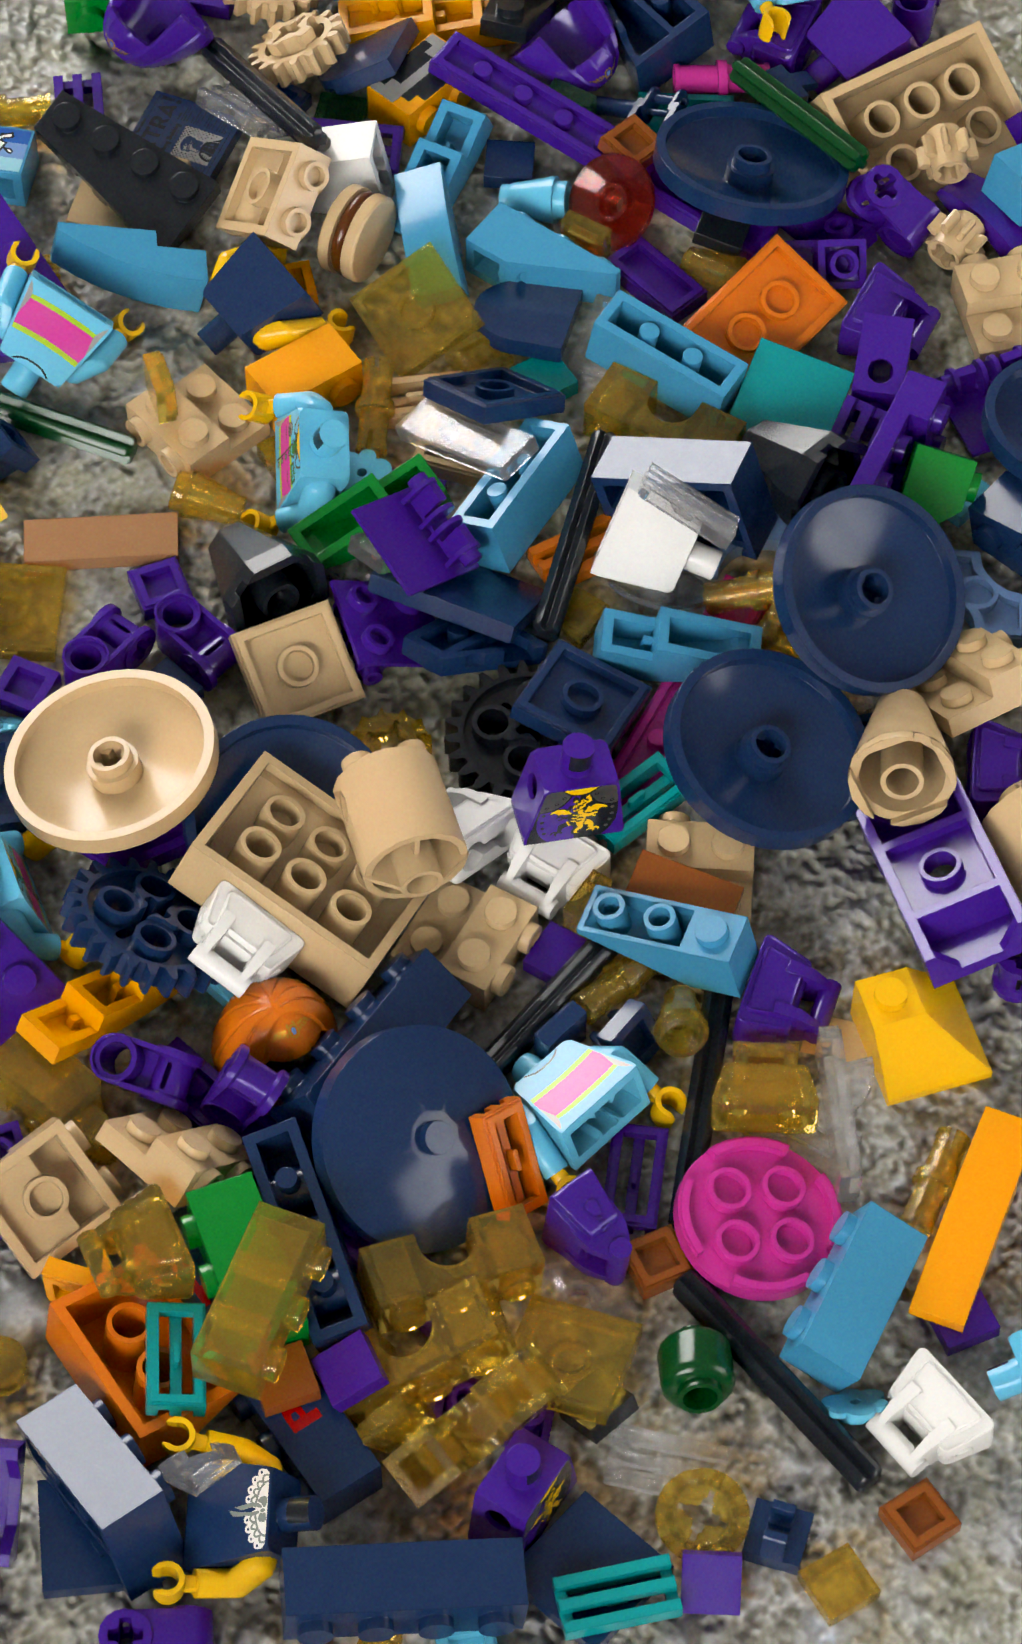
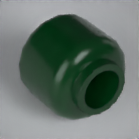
[657,1325,736,1414]

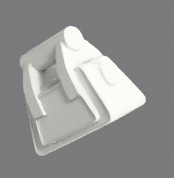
[446,787,517,884]
[496,825,611,920]
[187,881,304,998]
[865,1348,995,1477]

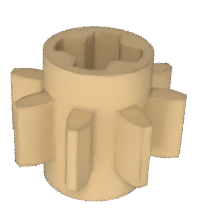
[915,123,979,184]
[925,209,988,270]

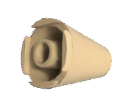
[848,689,957,827]

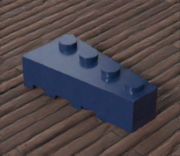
[268,948,472,1147]

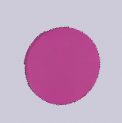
[673,1136,842,1301]

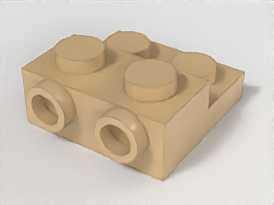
[215,137,332,251]
[950,245,1022,362]
[125,363,270,489]
[908,627,1022,738]
[646,811,755,926]
[389,881,542,1012]
[95,1107,254,1208]
[0,1117,125,1279]

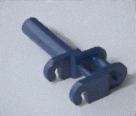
[572,86,689,124]

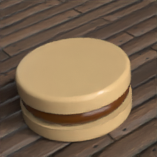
[317,184,396,283]

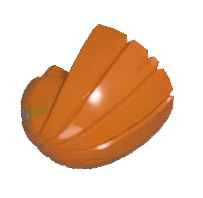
[211,977,338,1072]

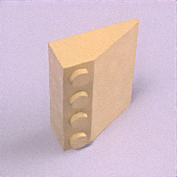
[809,20,1022,205]
[168,751,428,1008]

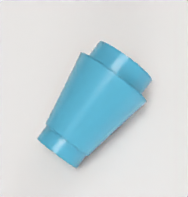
[499,176,573,225]

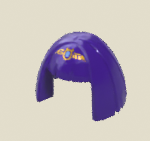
[103,0,215,68]
[509,0,619,94]

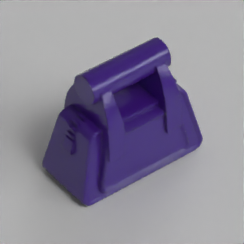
[726,0,822,73]
[836,262,941,360]
[965,720,1022,823]
[732,935,842,1045]
[542,1168,632,1286]

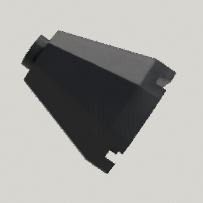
[741,420,868,525]
[208,521,329,633]

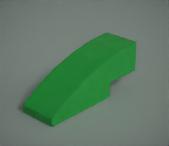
[287,453,454,569]

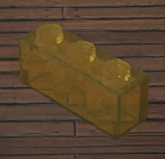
[190,1201,332,1400]

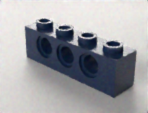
[242,1117,380,1353]

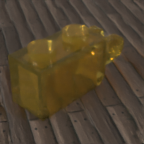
[0,1032,117,1167]

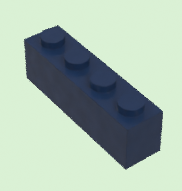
[279,1537,529,1644]

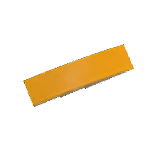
[338,0,516,49]
[15,969,179,1065]
[908,1106,1022,1333]

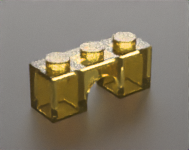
[583,362,747,441]
[357,1203,545,1335]
[344,1275,519,1432]
[382,1344,568,1509]

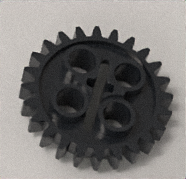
[444,660,615,798]

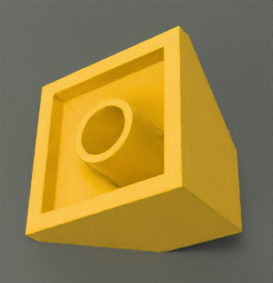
[850,967,993,1106]

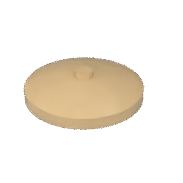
[4,669,220,854]

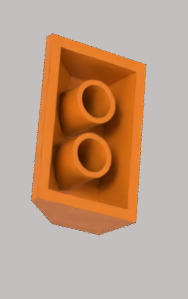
[45,1254,241,1467]

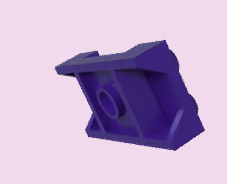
[850,370,951,492]
[855,776,1022,989]

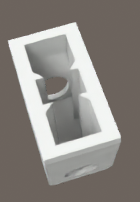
[312,120,395,214]
[590,470,723,593]

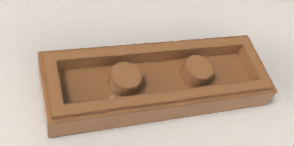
[24,512,180,572]

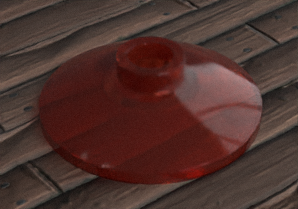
[569,153,655,252]

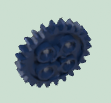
[59,857,219,998]

